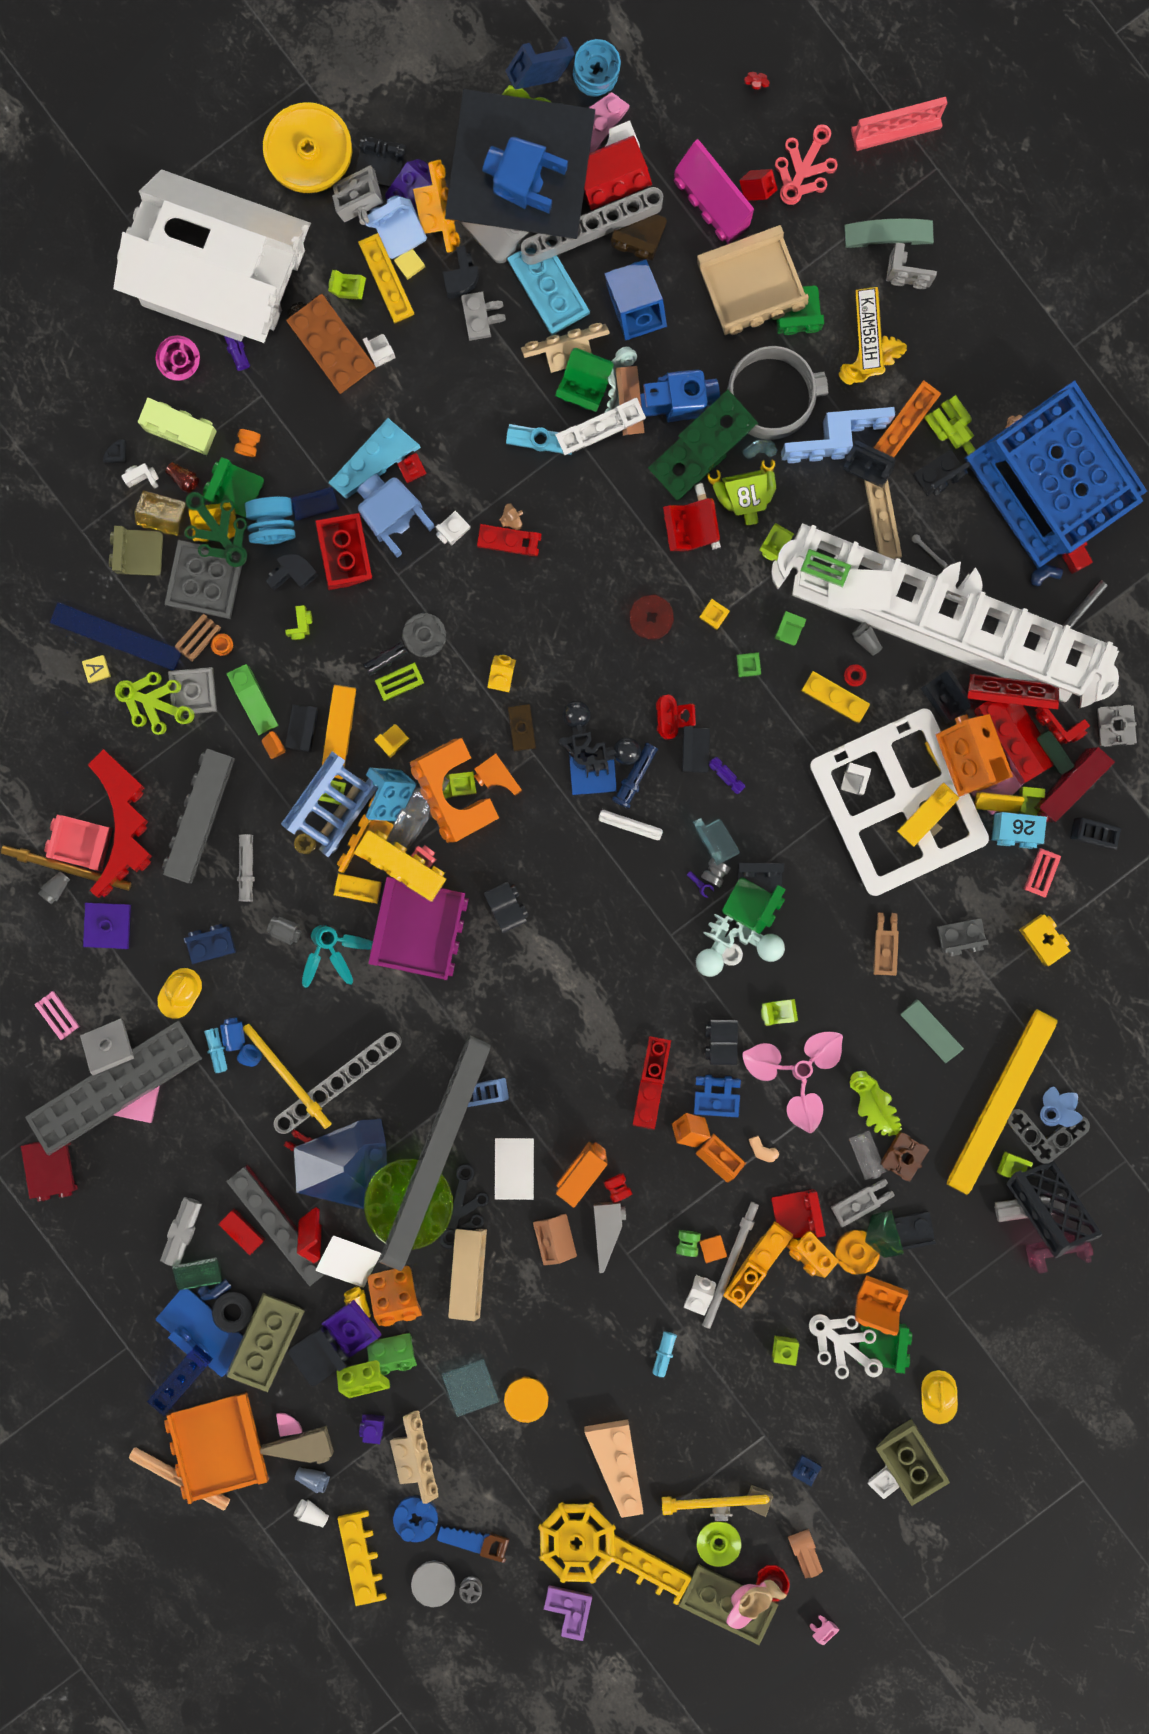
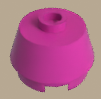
[156,335,200,380]

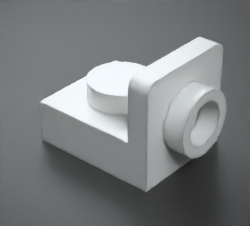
[435,511,471,546]
[868,1465,900,1499]

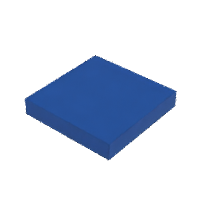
[569,752,616,795]

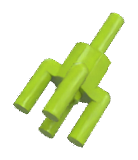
[924,395,976,455]

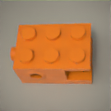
[935,714,1013,797]

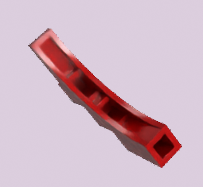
[88,749,152,898]

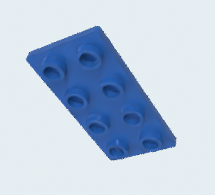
[156,1286,243,1377]

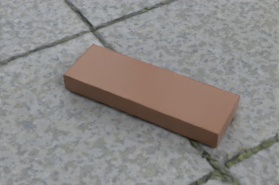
[615,366,644,435]

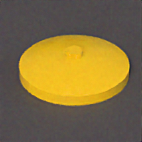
[263,103,352,193]

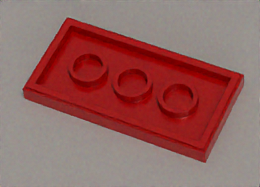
[968,674,1059,709]

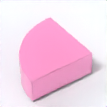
[276,1413,302,1437]

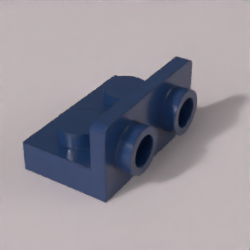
[184,924,236,964]

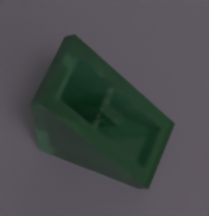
[865,1210,904,1258]

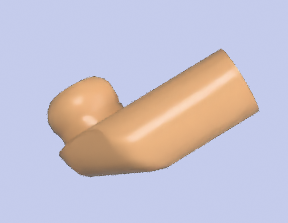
[748,1135,779,1162]

